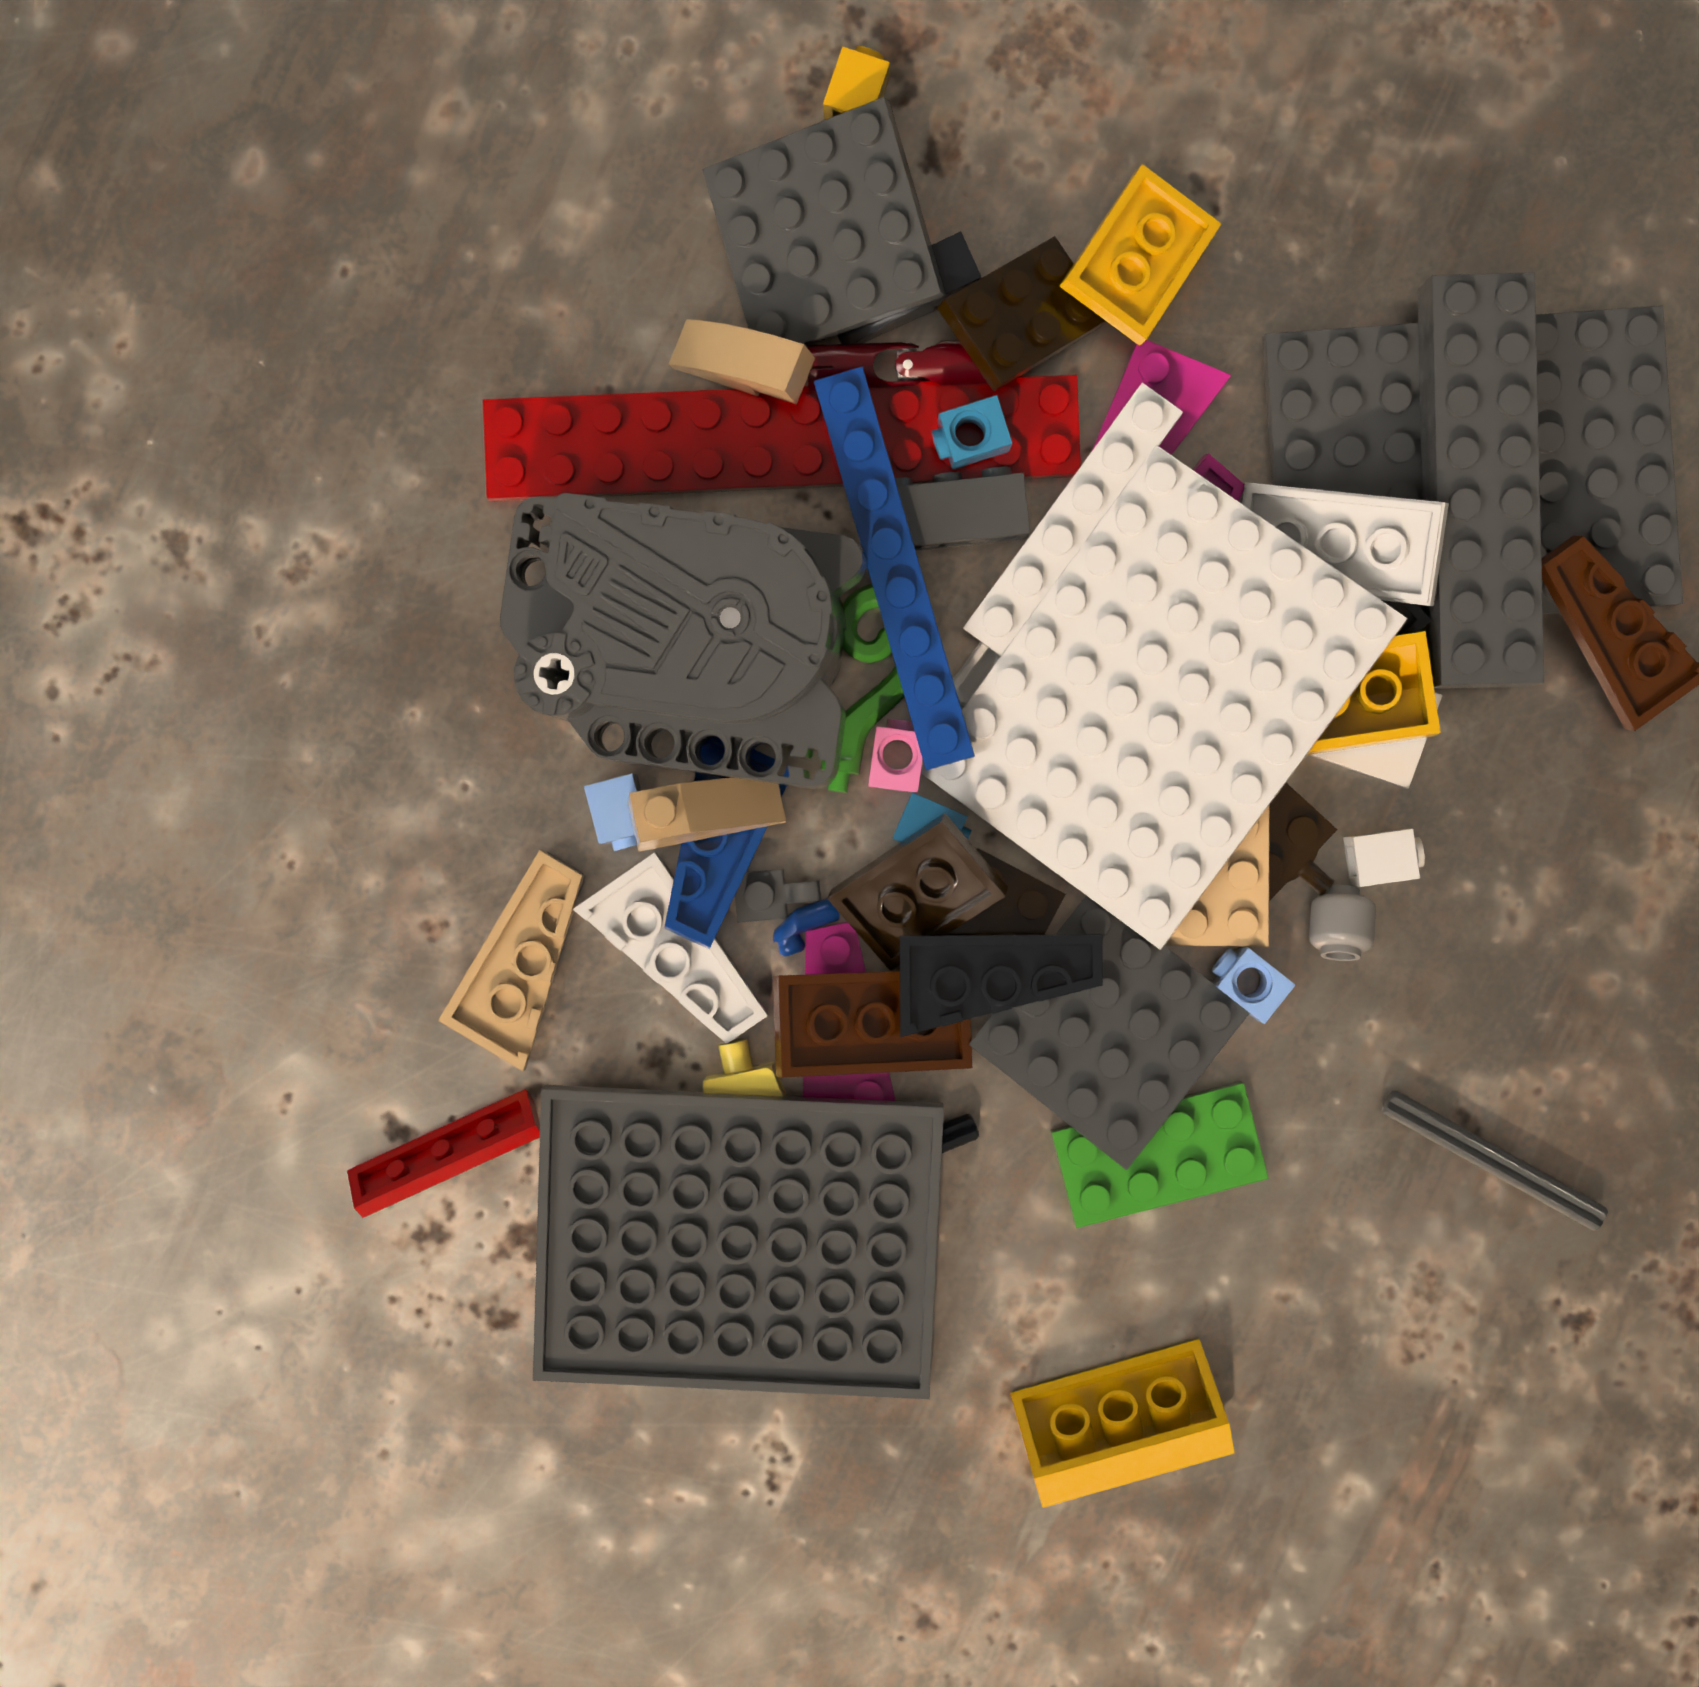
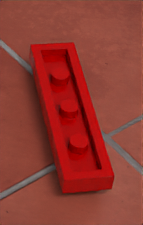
[347,1089,540,1218]

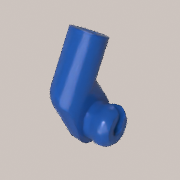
[773,898,840,957]

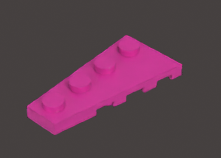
[1091,340,1231,455]
[803,921,896,1101]

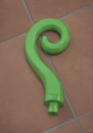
[820,584,904,793]

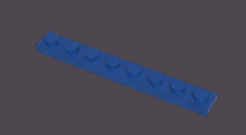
[814,367,975,771]

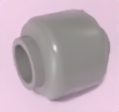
[1309,885,1376,961]

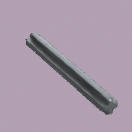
[1382,1091,1608,1230]

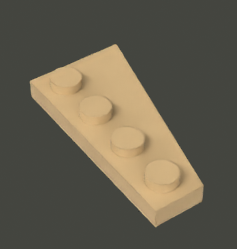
[438,850,584,1071]

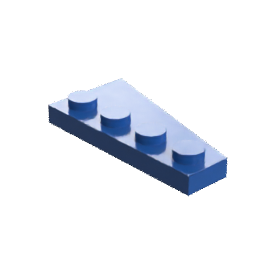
[664,737,790,949]

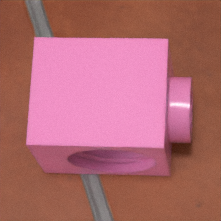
[868,719,923,793]

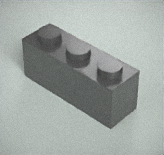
[895,466,1030,551]

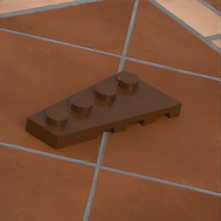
[1541,535,1699,731]

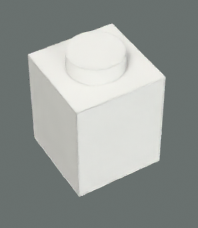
[1343,829,1425,887]

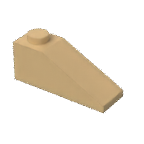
[628,777,786,852]

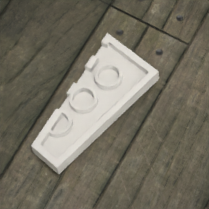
[573,852,768,1044]

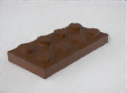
[773,971,973,1078]

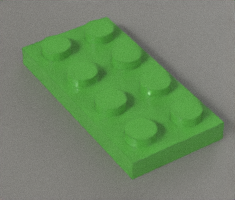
[1050,1081,1269,1228]

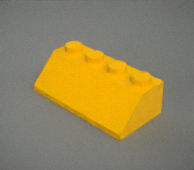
[1307,631,1441,755]
[1010,1339,1234,1508]

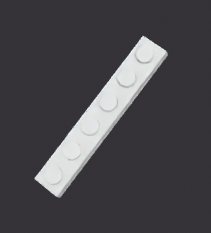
[963,382,1183,656]

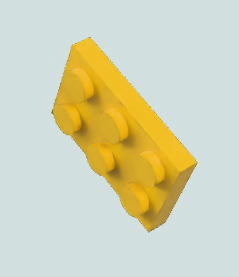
[1060,164,1221,346]

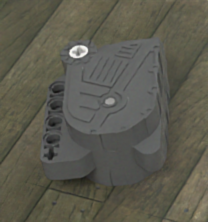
[500,493,867,789]

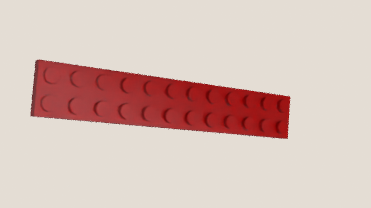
[483,375,1081,501]

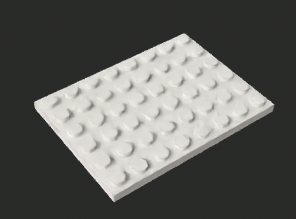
[921,445,1407,950]

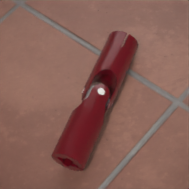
[807,340,988,391]

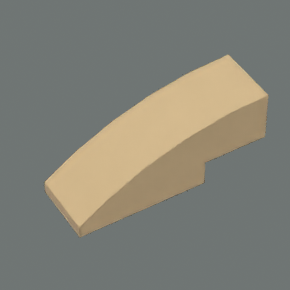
[668,319,815,404]

